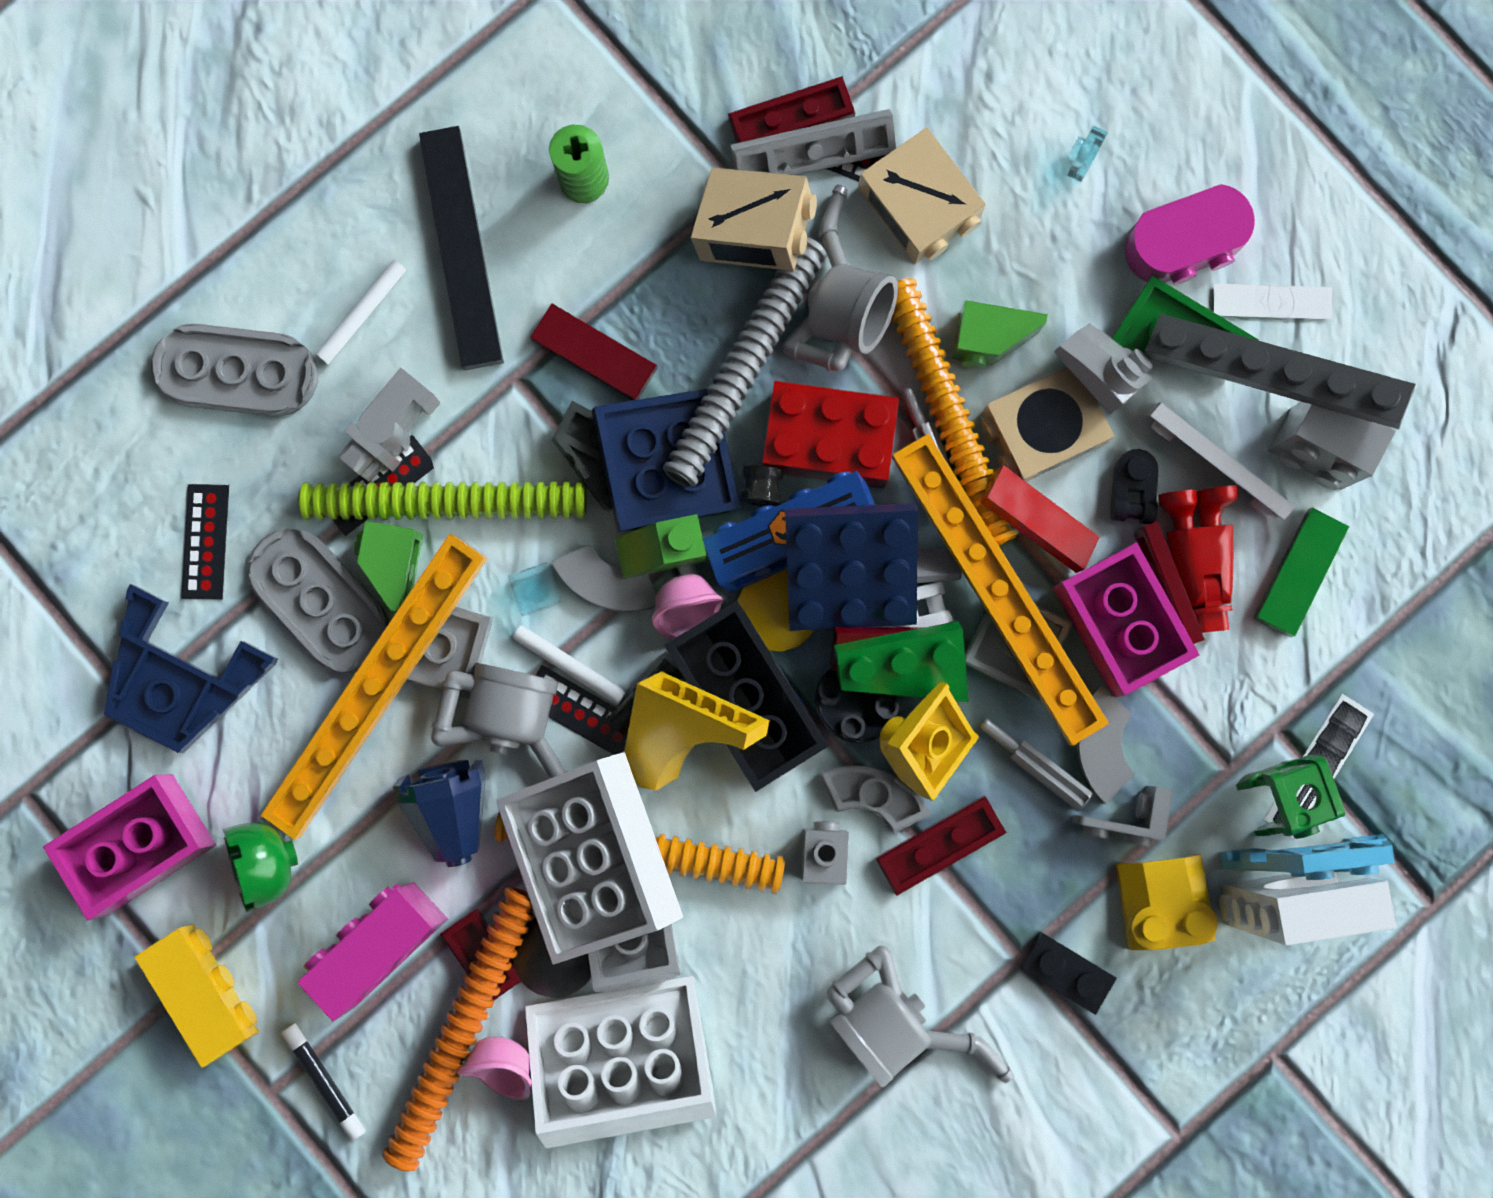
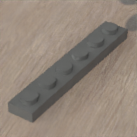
[1145,314,1416,430]

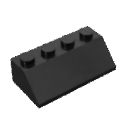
[664,600,828,792]

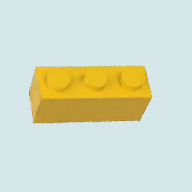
[134,924,260,1068]

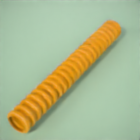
[892,278,1019,545]
[494,812,785,894]

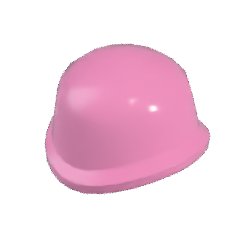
[652,574,724,640]
[457,1036,532,1101]

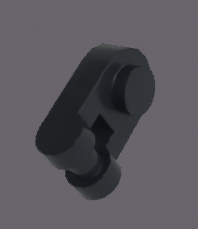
[1110,449,1159,524]

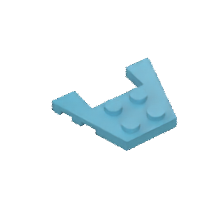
[1219,834,1395,880]

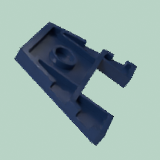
[104,584,278,753]

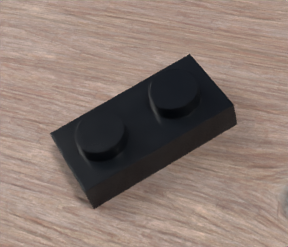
[1019,931,1117,1015]

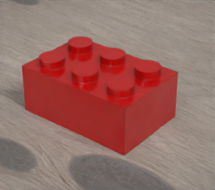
[762,381,899,489]

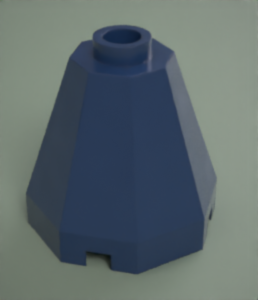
[393,760,486,867]

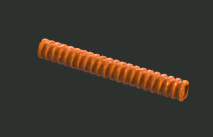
[382,887,534,1172]

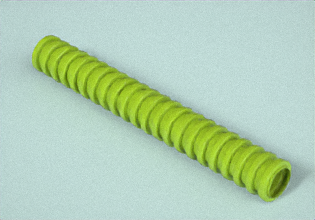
[298,481,587,520]

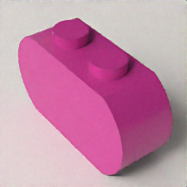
[1125,184,1255,285]

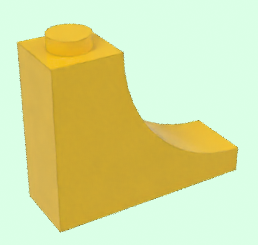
[624,671,770,791]

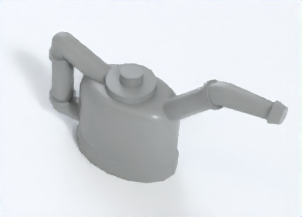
[782,184,898,372]
[431,662,568,778]
[826,946,1014,1088]

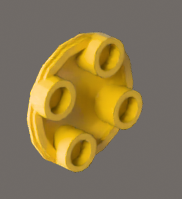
[738,570,813,652]

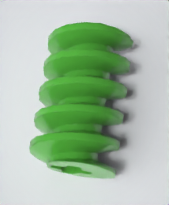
[549,124,609,203]

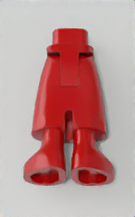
[1158,485,1239,633]

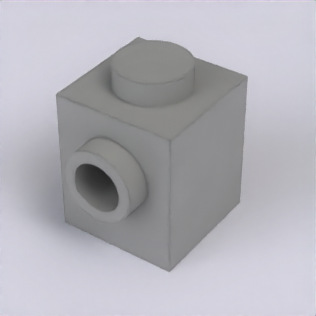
[802,821,849,885]

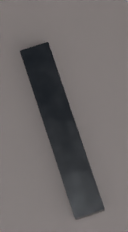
[419,126,504,371]

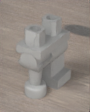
[337,367,440,482]

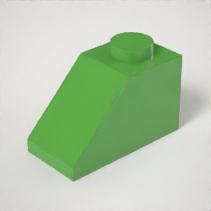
[952,300,1048,369]
[615,514,706,579]
[354,521,423,613]

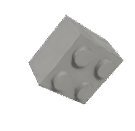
[1268,402,1396,490]

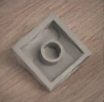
[1054,323,1153,414]
[588,923,681,992]

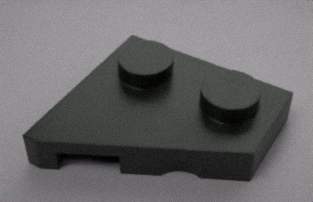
[552,401,612,512]

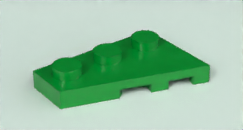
[1111,275,1259,354]
[833,621,969,702]

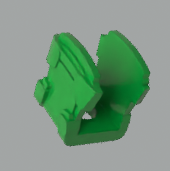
[1236,755,1345,839]

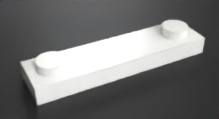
[1148,402,1295,520]

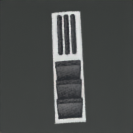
[1264,694,1374,840]

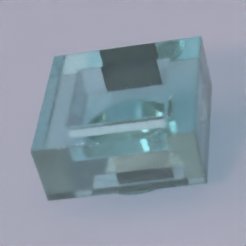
[1067,125,1108,182]
[508,562,563,617]

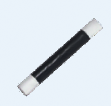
[281,1023,366,1142]

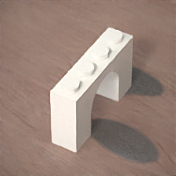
[1219,872,1397,946]

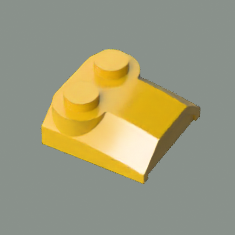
[879,682,979,801]
[1116,854,1218,951]

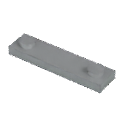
[730,109,896,175]

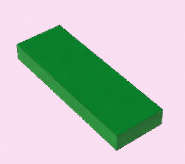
[1253,507,1350,638]

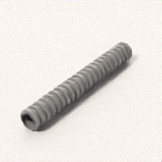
[663,237,827,487]

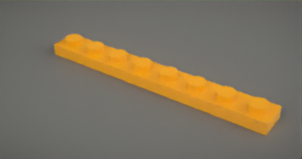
[891,433,1109,746]
[260,534,488,840]

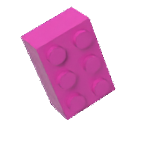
[1052,542,1200,697]
[43,774,217,921]
[297,882,448,1022]

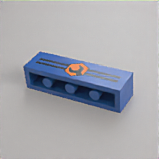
[703,471,875,593]

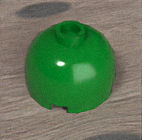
[223,822,298,912]

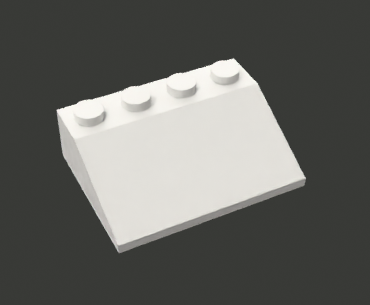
[496,752,683,965]
[525,976,717,1148]

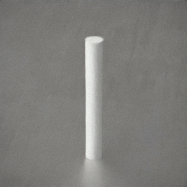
[316,260,406,365]
[512,625,627,706]

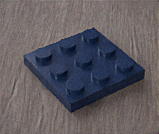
[591,389,741,533]
[785,503,918,631]

